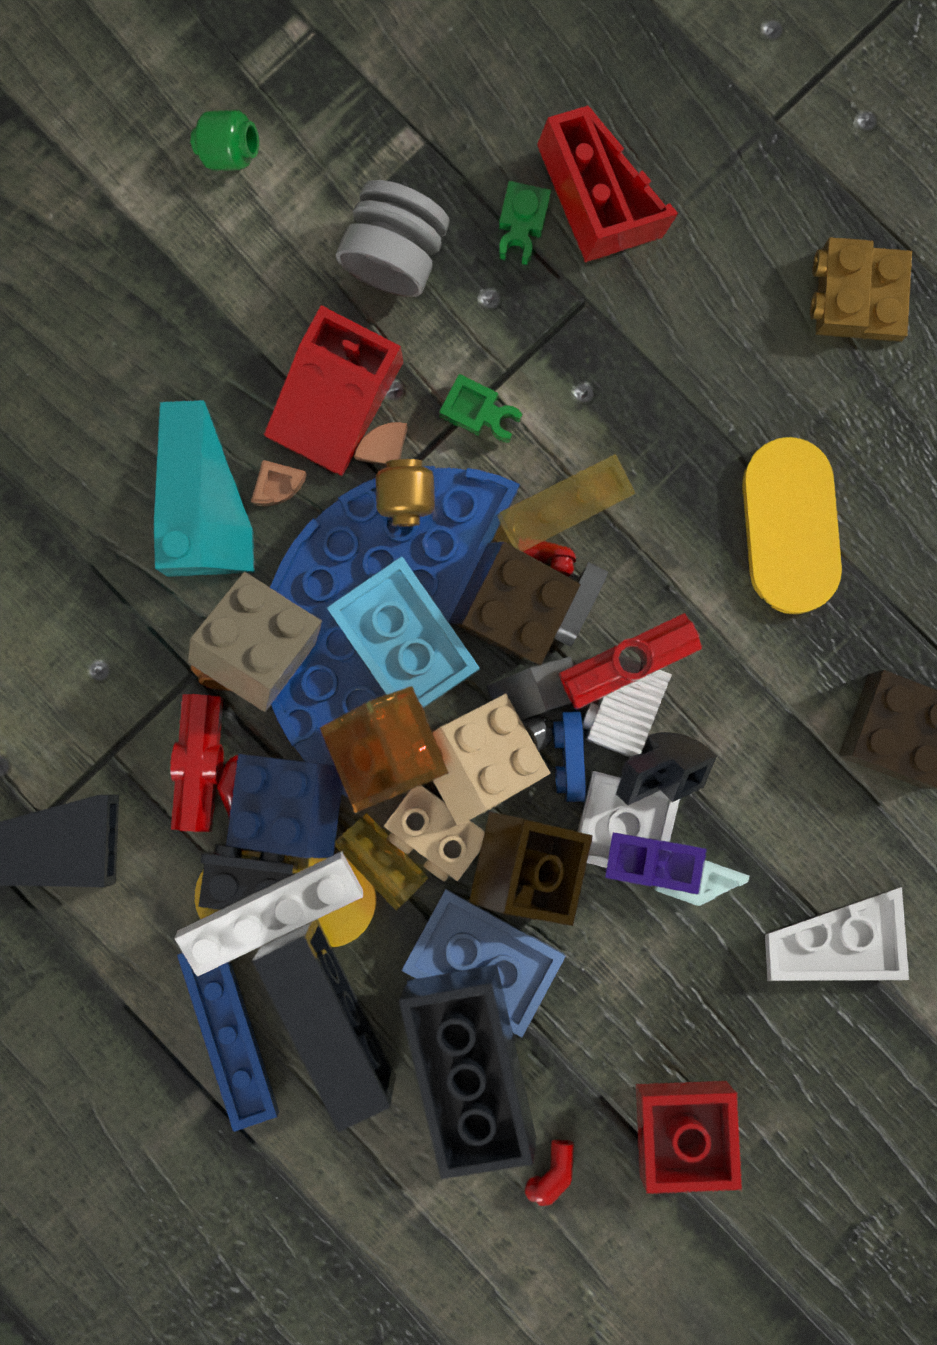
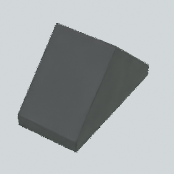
[487,656,574,721]

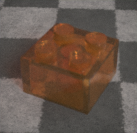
[320,686,449,813]

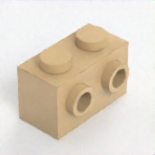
[384,782,485,882]

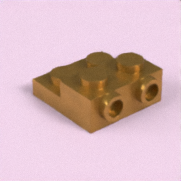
[810,237,912,341]

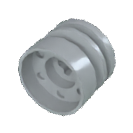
[335,180,449,297]

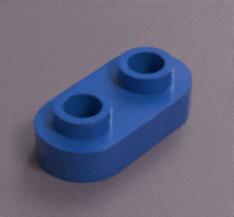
[553,711,586,802]

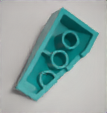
[154,400,255,577]

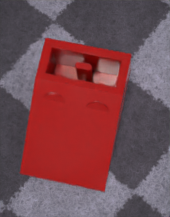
[264,305,404,477]

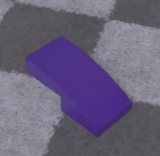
[605,832,707,895]

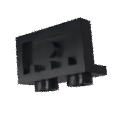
[198,844,299,910]

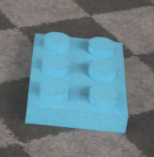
[327,556,480,721]

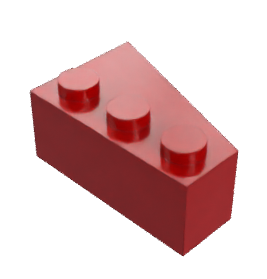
[537,106,678,262]

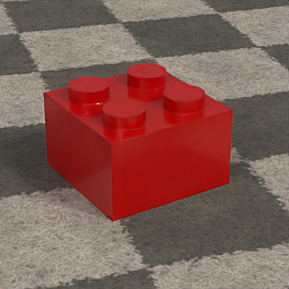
[636,1081,742,1193]

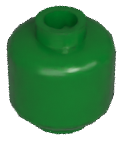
[190,110,259,171]

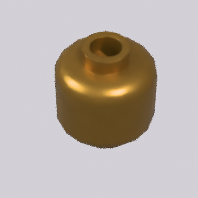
[376,459,435,527]

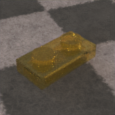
[335,813,428,910]

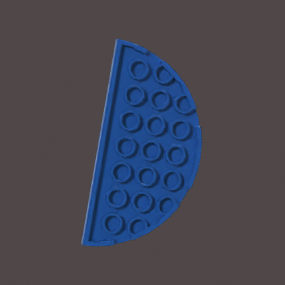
[270,466,520,804]

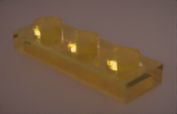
[497,454,636,552]

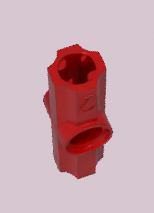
[559,613,702,710]
[170,694,224,832]

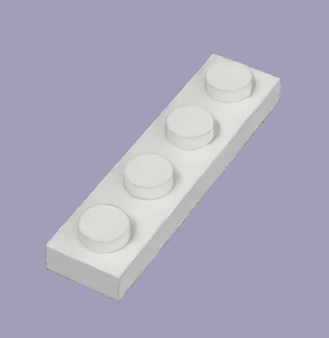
[175,851,363,977]

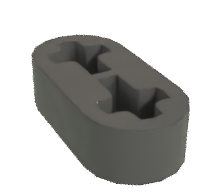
[554,562,608,647]

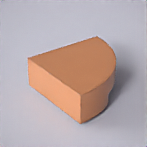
[354,422,407,467]
[251,460,307,506]

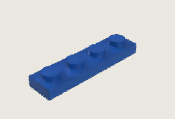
[177,952,280,1132]

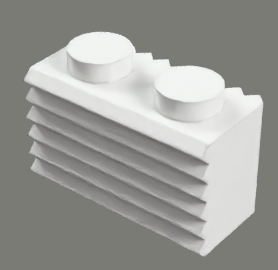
[582,654,671,758]

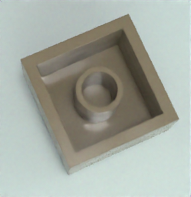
[188,571,322,712]

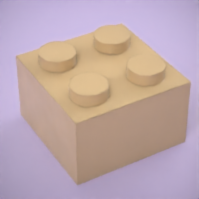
[413,694,551,825]

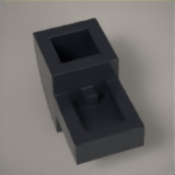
[616,732,717,806]

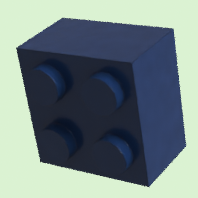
[226,754,345,858]

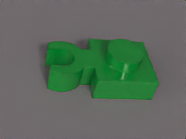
[499,181,551,265]
[439,374,522,443]

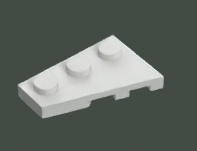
[765,887,909,981]

